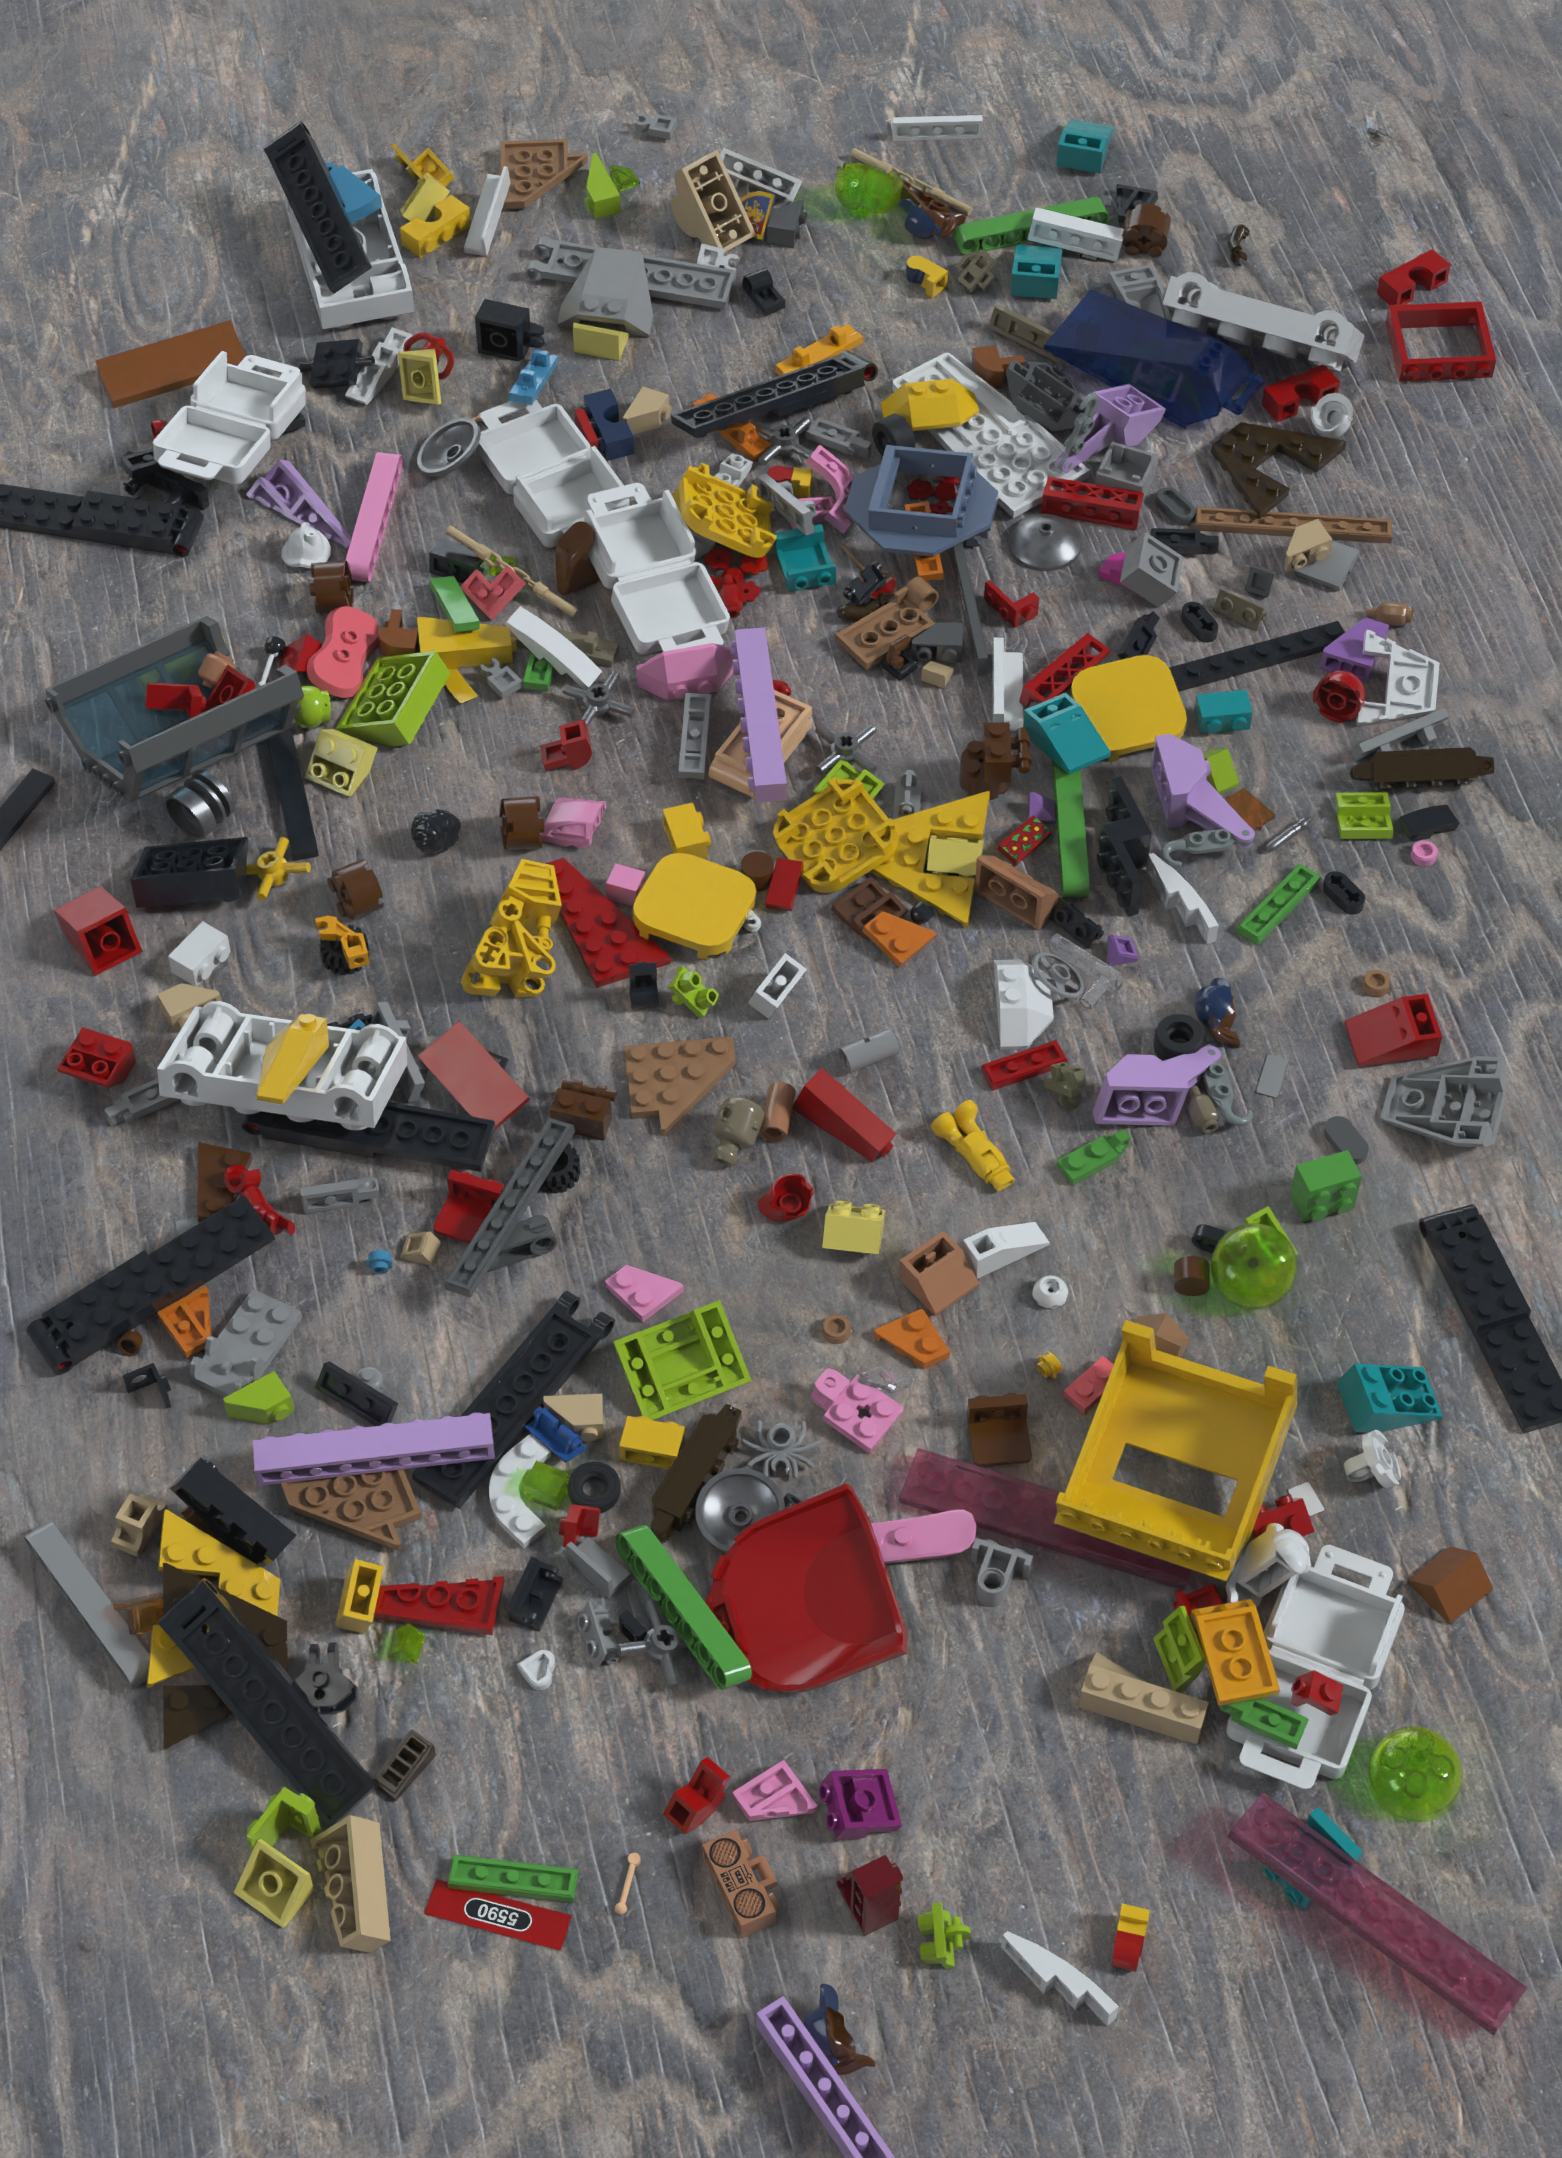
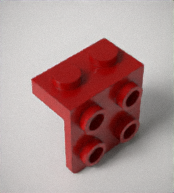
[433,1169,504,1243]

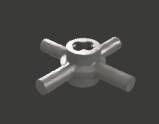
[754,417,813,465]
[562,671,635,728]
[815,724,877,775]
[617,1600,687,1689]

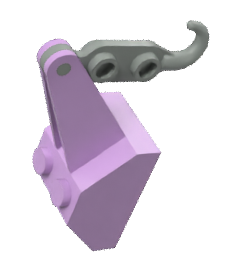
[1055,384,1166,473]
[1151,734,1255,867]
[1093,1045,1253,1126]

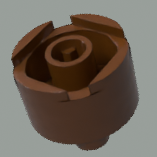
[1122,204,1171,258]
[309,560,354,613]
[959,740,1012,800]
[499,796,545,851]
[327,859,384,920]

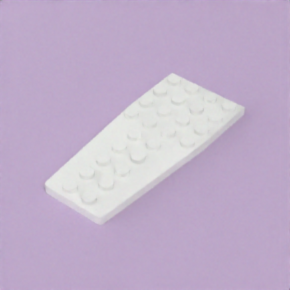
[892,353,1090,518]

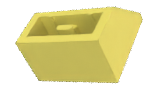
[305,729,378,797]
[822,1201,886,1254]

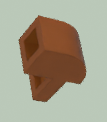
[972,345,1025,389]
[378,609,420,657]

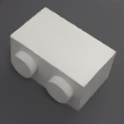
[168,921,231,986]
[748,953,807,1019]

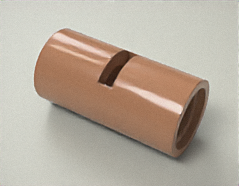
[760,1082,796,1143]

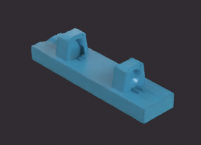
[509,349,558,405]

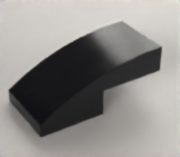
[1398,805,1460,839]

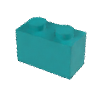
[1194,689,1253,734]

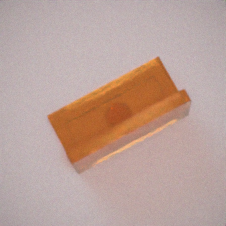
[113,1592,163,1635]

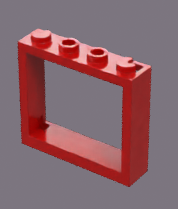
[1385,301,1496,382]

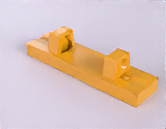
[775,324,863,376]

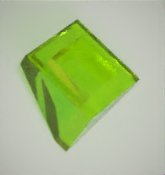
[610,165,640,191]

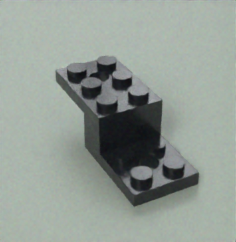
[1096,776,1152,917]

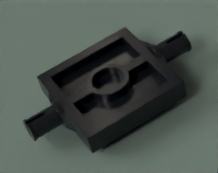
[299,339,375,389]

